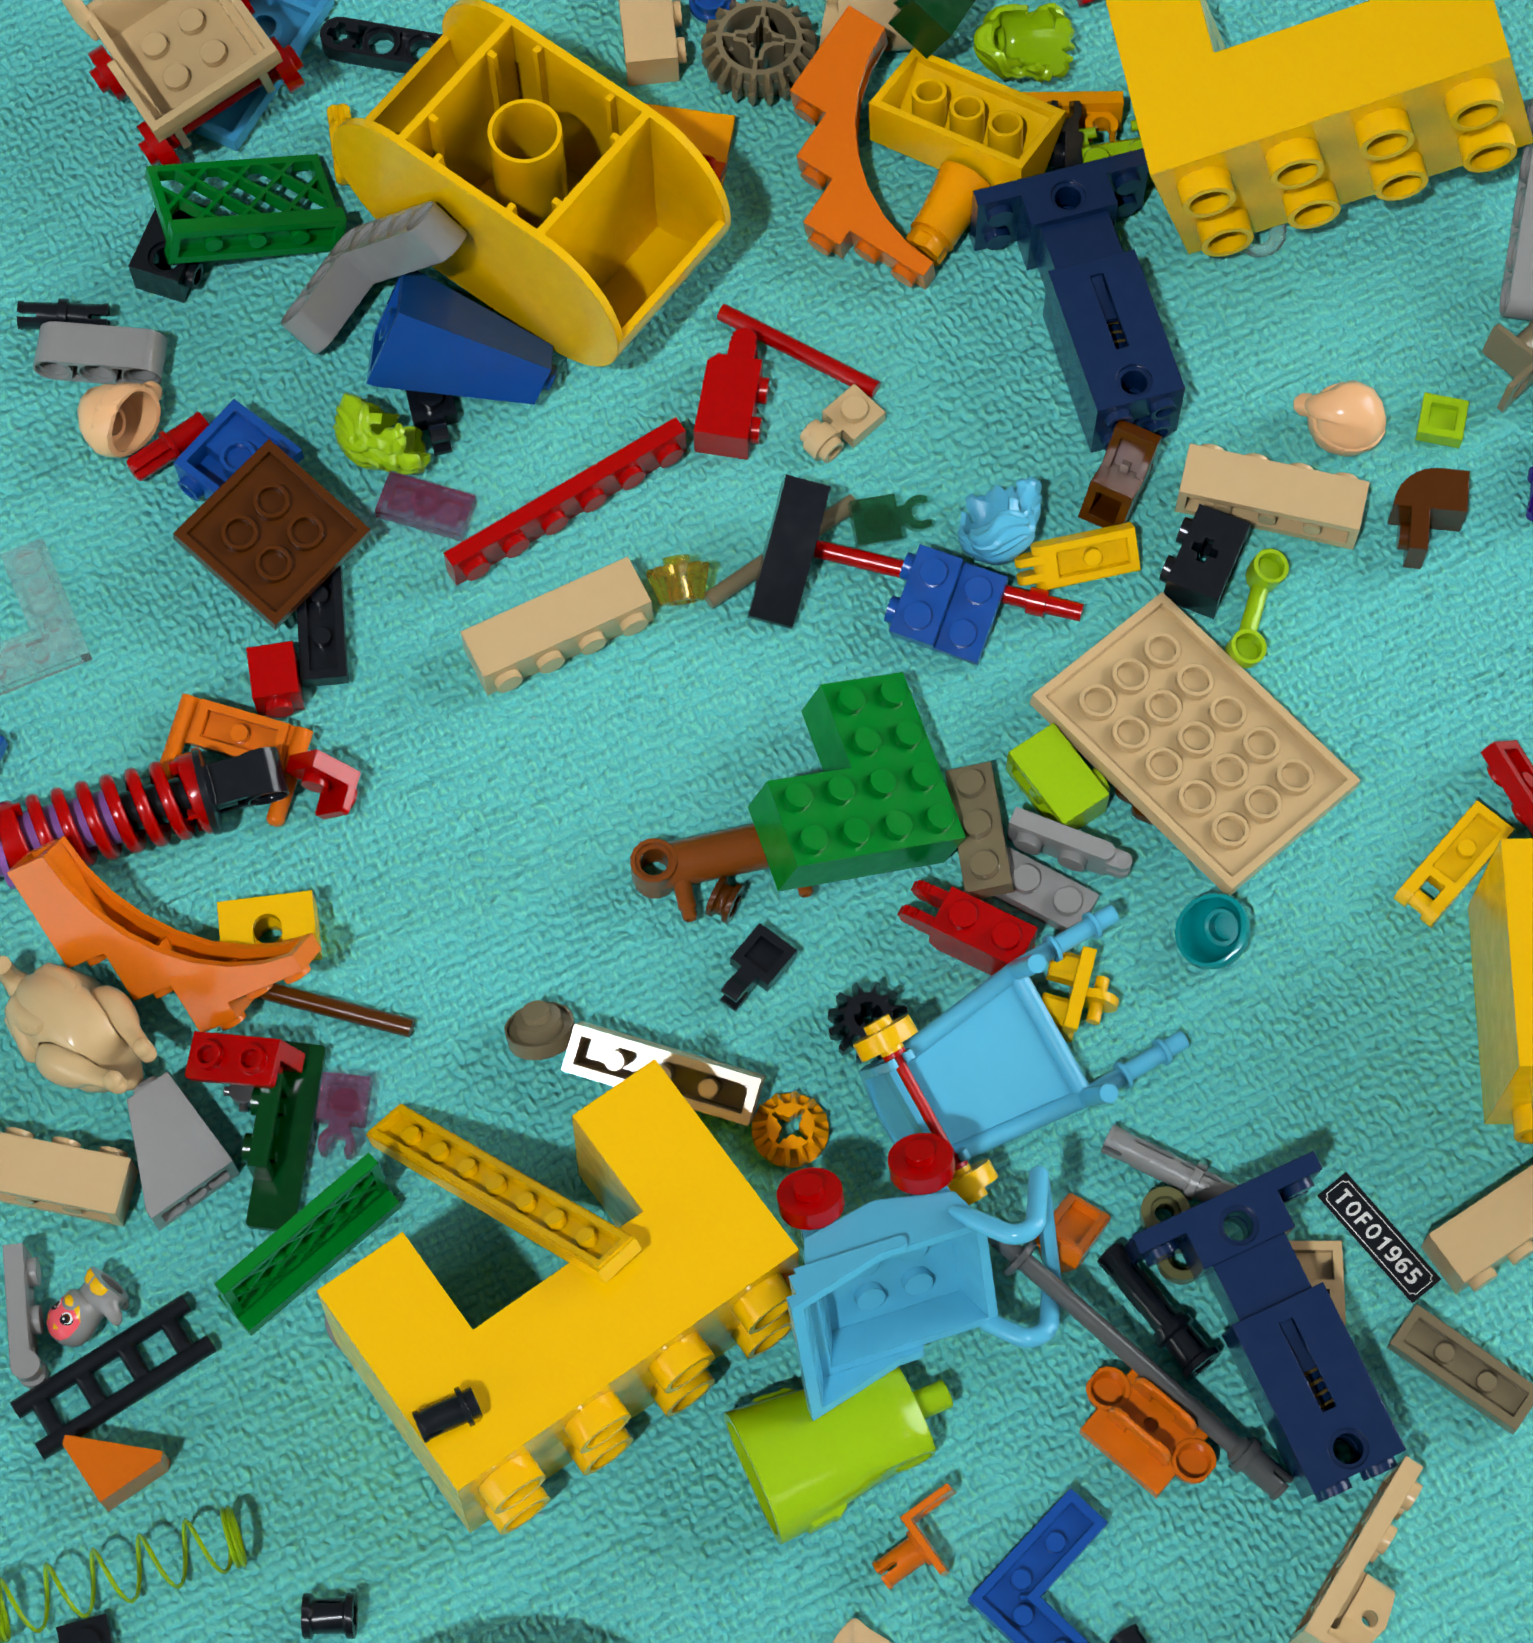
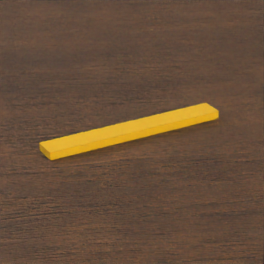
[366,1104,642,1284]

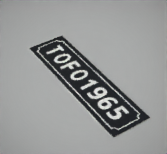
[1317,1173,1441,1303]

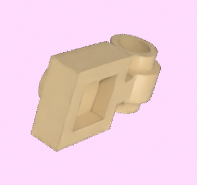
[800,384,886,463]

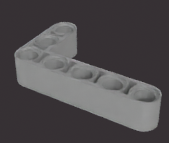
[1499,98,1533,321]
[281,201,467,354]

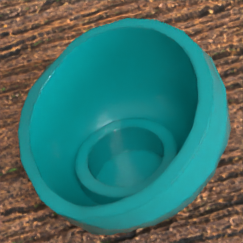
[1175,892,1250,970]

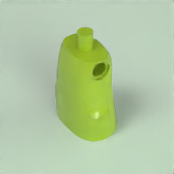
[723,1367,953,1545]

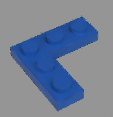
[967,1488,1108,1643]

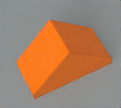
[62,1435,171,1512]

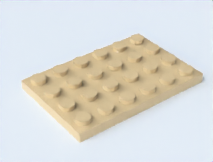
[1029,592,1361,896]

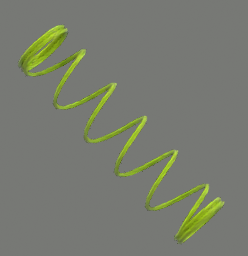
[0,1505,247,1643]

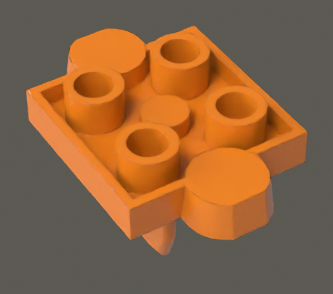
[1079,1366,1221,1499]

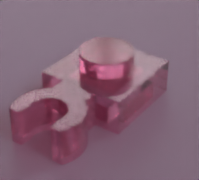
[316,1072,373,1160]

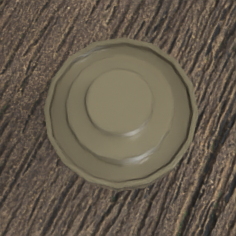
[504,1000,575,1060]

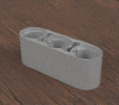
[33,321,168,384]

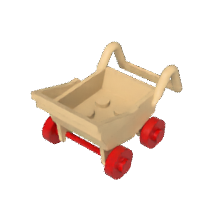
[61,0,306,166]

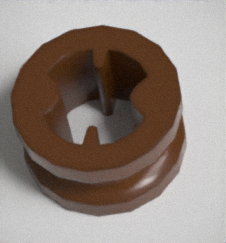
[705,876,745,924]

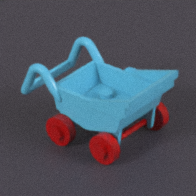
[777,1133,1062,1421]

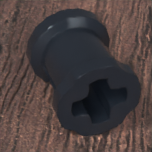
[301,1592,358,1639]

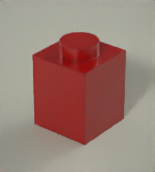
[246,641,305,718]

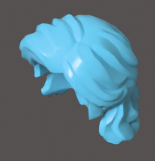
[957,476,1042,565]

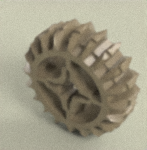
[701,0,817,107]

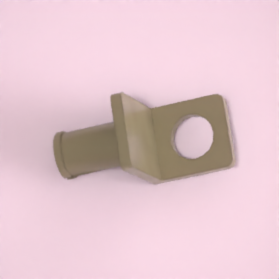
[1482,320,1533,412]

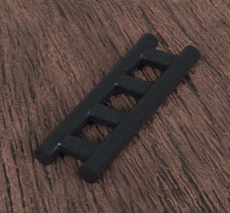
[10,1294,217,1460]

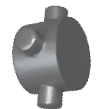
[223,1084,254,1113]

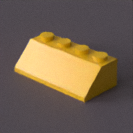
[868,48,1066,186]

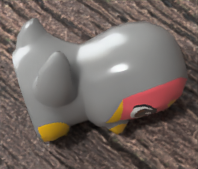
[46,1266,129,1348]

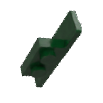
[242,1041,326,1232]

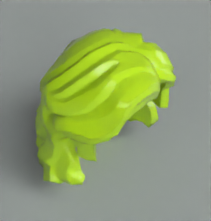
[973,3,1075,83]
[333,392,431,475]

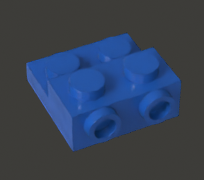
[173,399,304,501]
[884,544,1009,666]

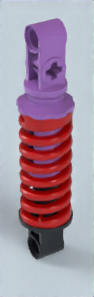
[0,747,289,889]

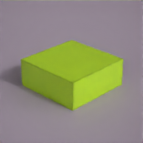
[1415,392,1469,448]

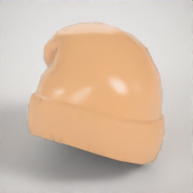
[1293,380,1386,457]
[77,381,163,458]

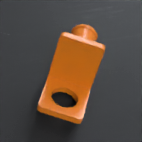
[871,1483,956,1590]

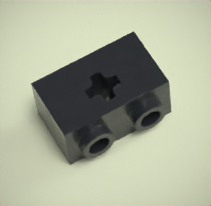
[1159,504,1251,619]

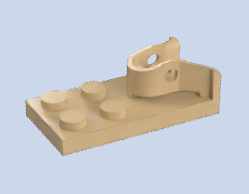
[1288,1456,1423,1643]

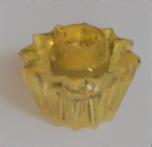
[646,554,709,606]

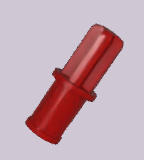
[126,411,209,481]

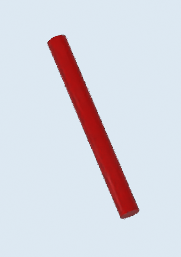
[717,304,881,398]

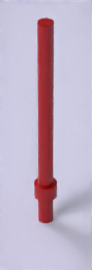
[813,540,1084,622]

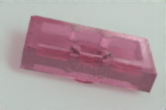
[375,472,477,541]

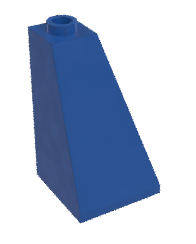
[366,270,557,405]

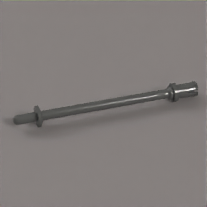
[988,1237,1294,1501]

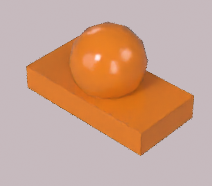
[1034,1193,1111,1273]

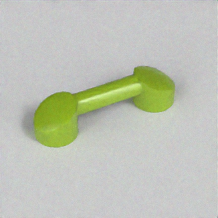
[1225,549,1289,668]

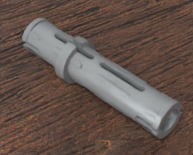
[1101,1124,1239,1202]

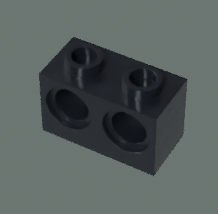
[128,201,207,303]

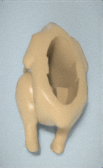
[0,956,157,1094]

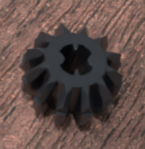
[828,981,908,1064]

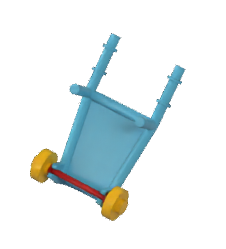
[853,904,1189,1205]

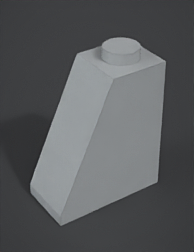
[127,1072,240,1231]

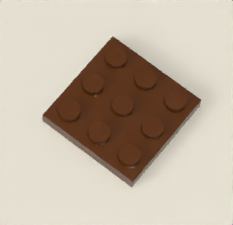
[173,439,371,631]

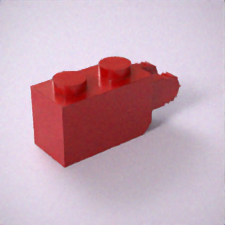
[693,327,770,460]
[897,879,1038,976]

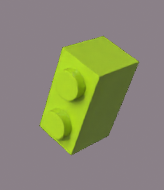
[1006,723,1110,830]

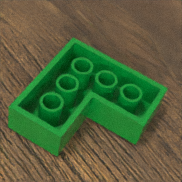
[748,672,966,892]

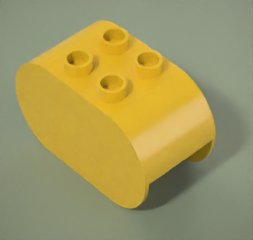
[333,0,731,367]

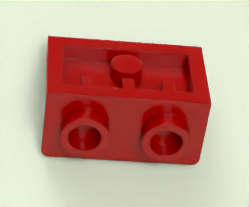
[185,1031,305,1088]

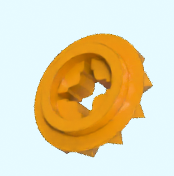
[752,1090,829,1168]

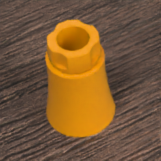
[905,161,990,267]

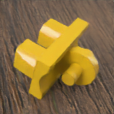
[1041,946,1119,1043]

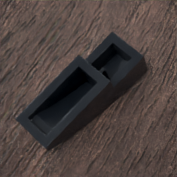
[747,474,831,629]

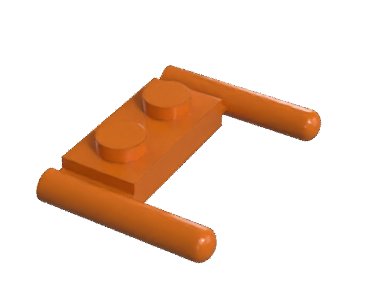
[160,693,314,827]

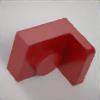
[285,749,361,819]

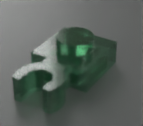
[847,493,932,548]

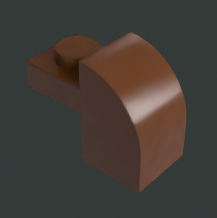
[1078,420,1162,528]
[1387,468,1470,569]

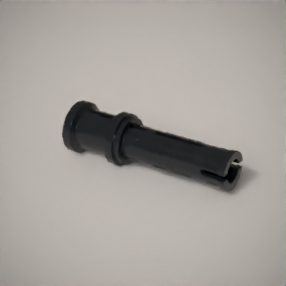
[1097,1242,1221,1381]

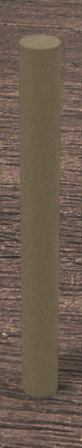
[703,494,860,609]

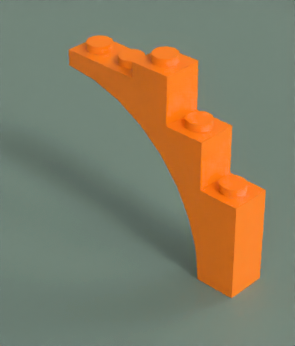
[789,5,936,290]
[7,836,322,1032]

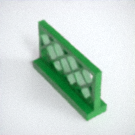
[145,154,347,264]
[214,1152,401,1336]

